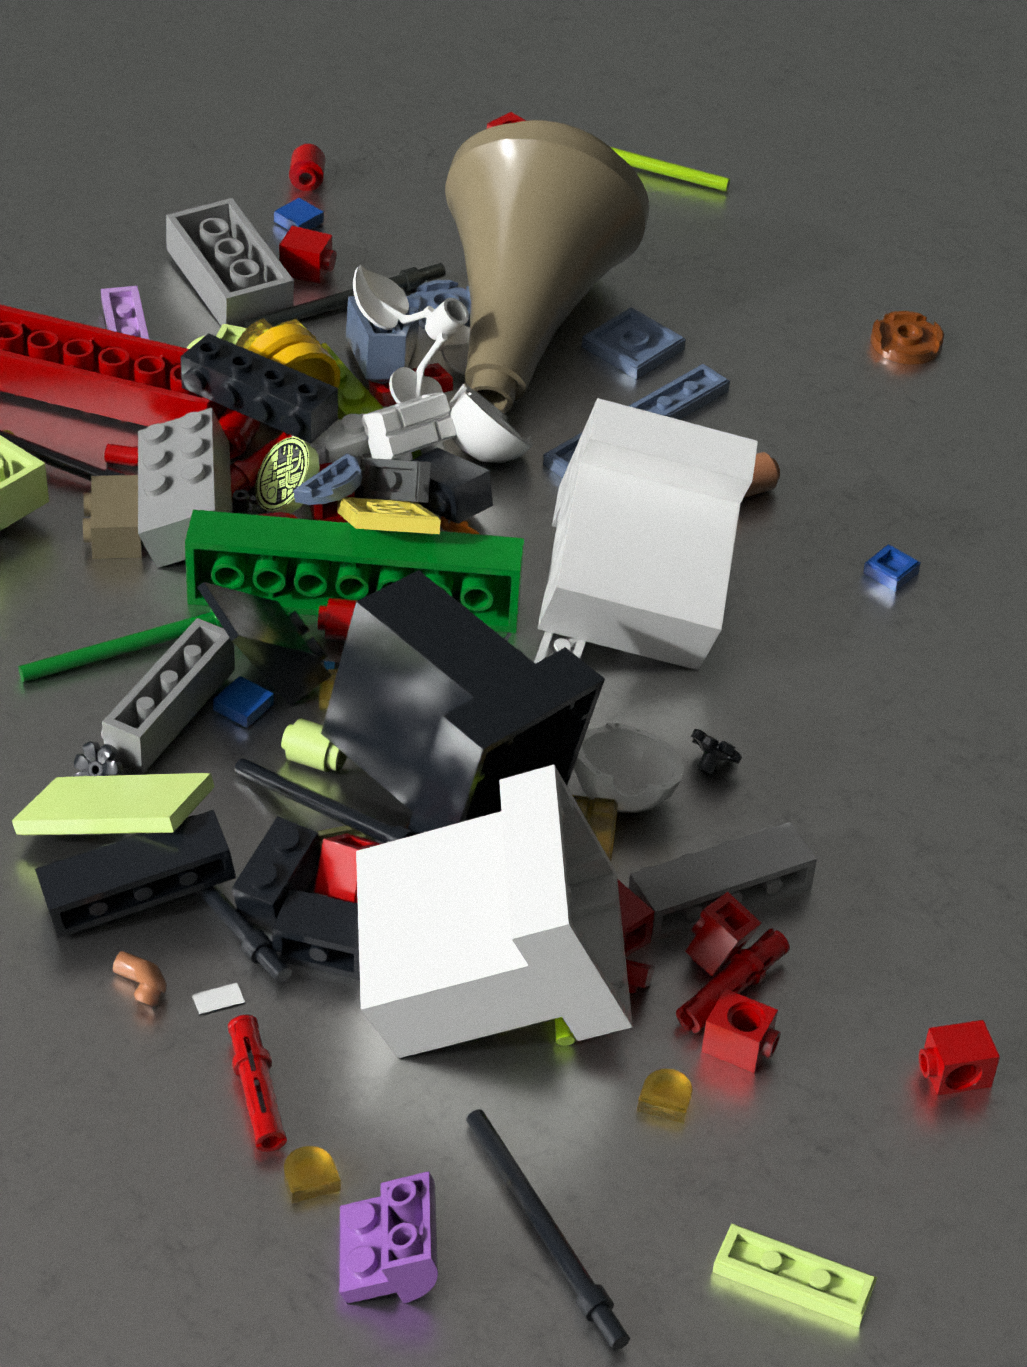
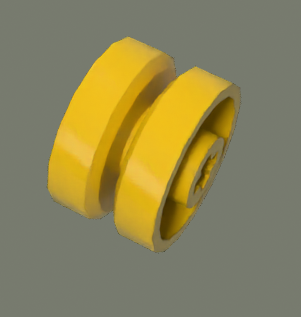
[247,324,340,388]

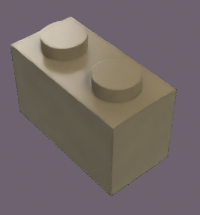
[83,475,142,559]

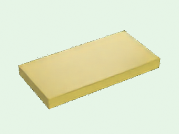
[337,497,441,534]

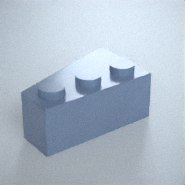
[346,296,421,384]

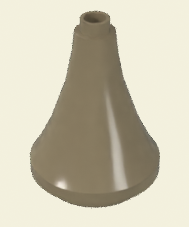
[445,120,649,413]

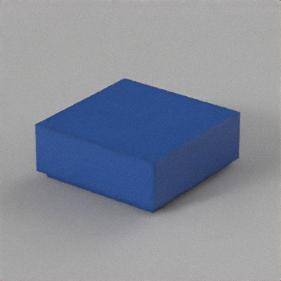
[274,198,324,230]
[863,544,921,592]
[213,676,274,728]

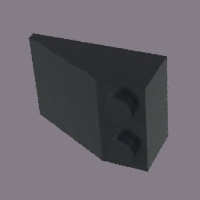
[197,582,332,706]

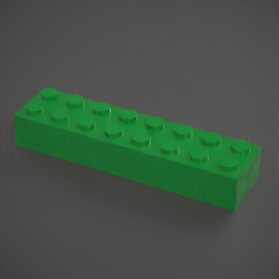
[185,509,524,633]

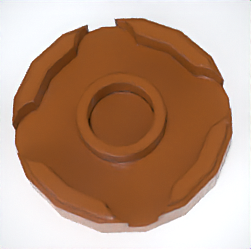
[870,311,944,365]

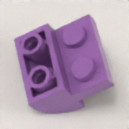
[339,1171,438,1304]

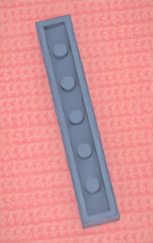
[543,364,730,478]

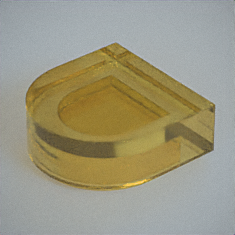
[637,1069,692,1123]
[284,1146,341,1203]

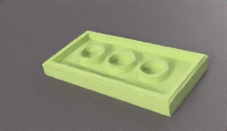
[12,773,215,835]

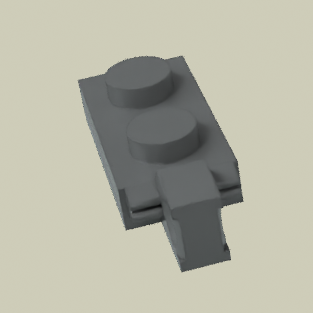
[360,458,431,502]

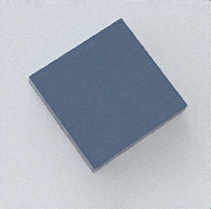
[582,307,686,380]

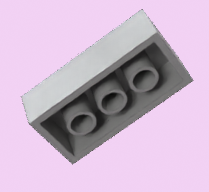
[166,198,294,327]
[138,408,232,568]

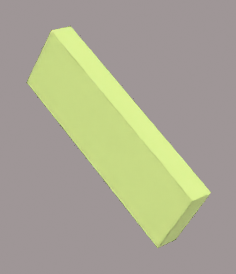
[712,1223,877,1328]

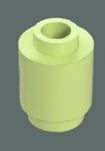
[281,718,347,772]

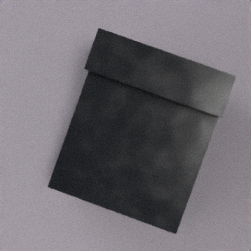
[321,570,605,834]

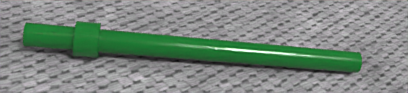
[18,608,223,682]

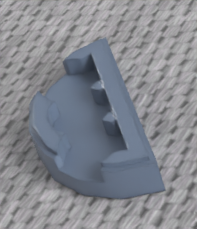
[293,453,363,505]

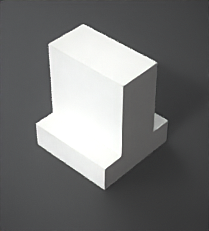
[538,398,758,670]
[356,765,633,1059]

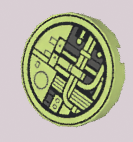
[255,437,320,514]

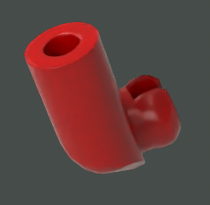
[104,443,138,467]

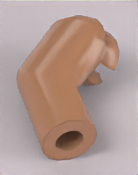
[113,951,167,1007]

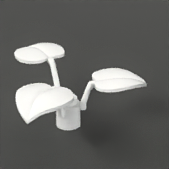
[353,264,470,404]

